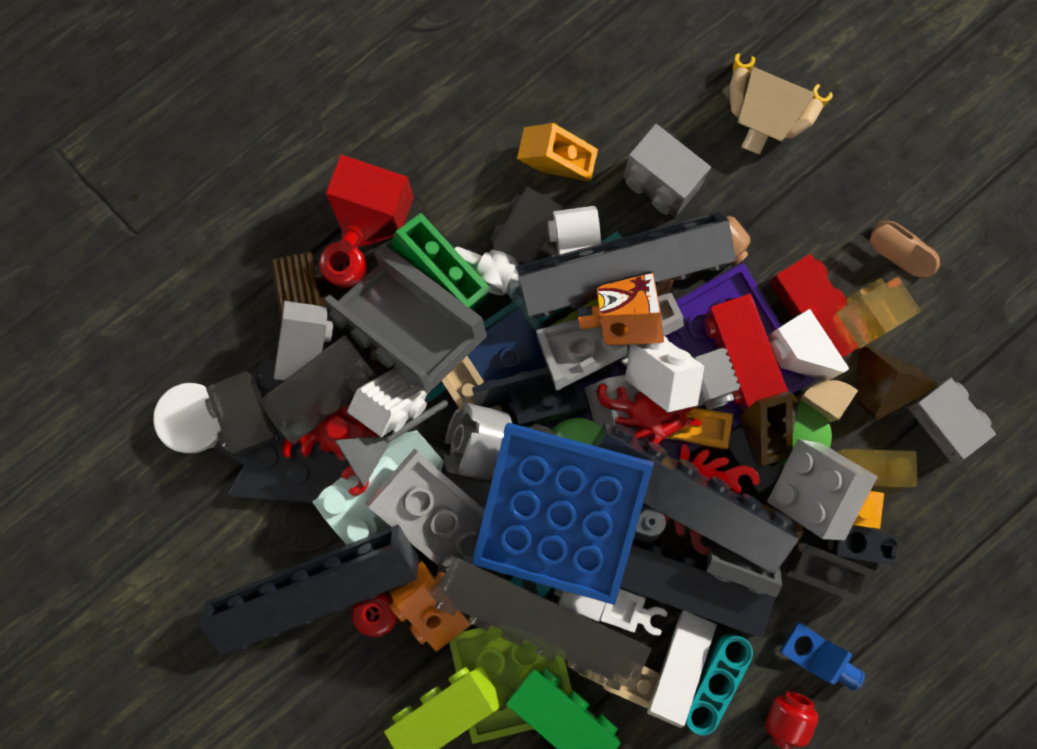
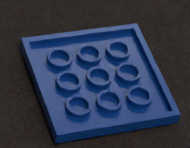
[472,423,654,605]

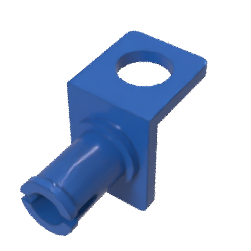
[780,622,865,691]

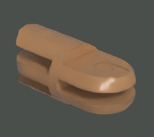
[870,219,940,279]

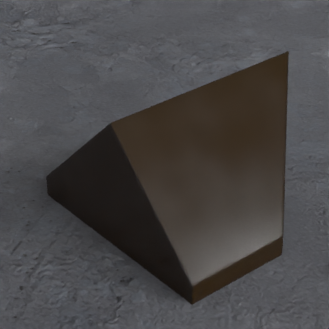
[856,344,937,420]
[739,391,800,466]

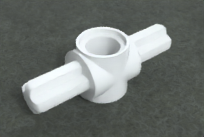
[455,247,521,295]

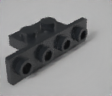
[472,363,612,428]

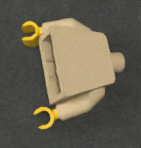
[729,53,833,155]

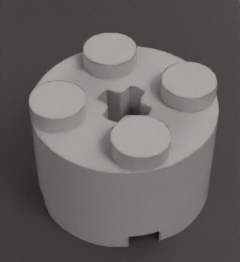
[444,403,512,481]

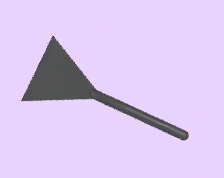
[335,400,448,487]

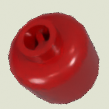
[319,241,368,289]
[351,591,399,637]
[765,692,818,749]

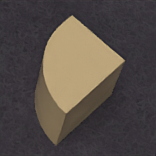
[797,380,858,423]

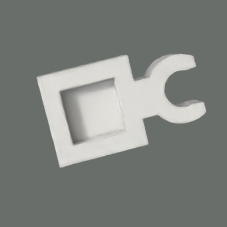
[600,589,667,635]

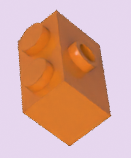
[388,561,471,652]

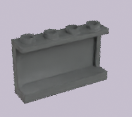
[324,244,487,394]

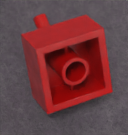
[326,154,414,253]

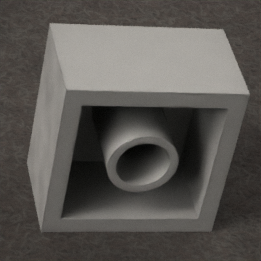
[623,124,711,218]
[767,439,877,540]

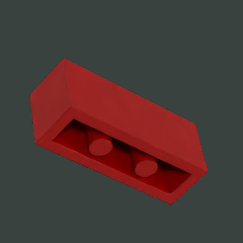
[769,254,870,358]
[703,293,788,411]

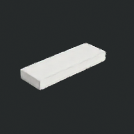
[647,610,717,728]

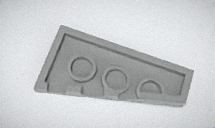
[536,293,684,391]

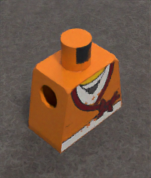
[577,273,664,345]

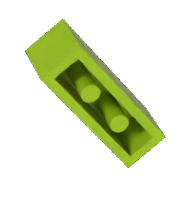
[384,666,505,749]

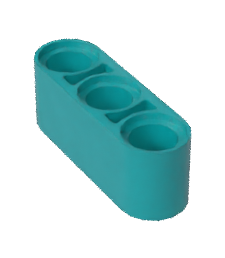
[685,633,753,735]

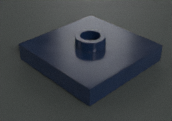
[467,308,548,382]

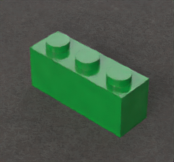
[389,213,491,311]
[506,665,621,749]

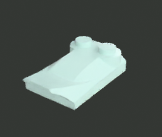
[313,430,444,545]

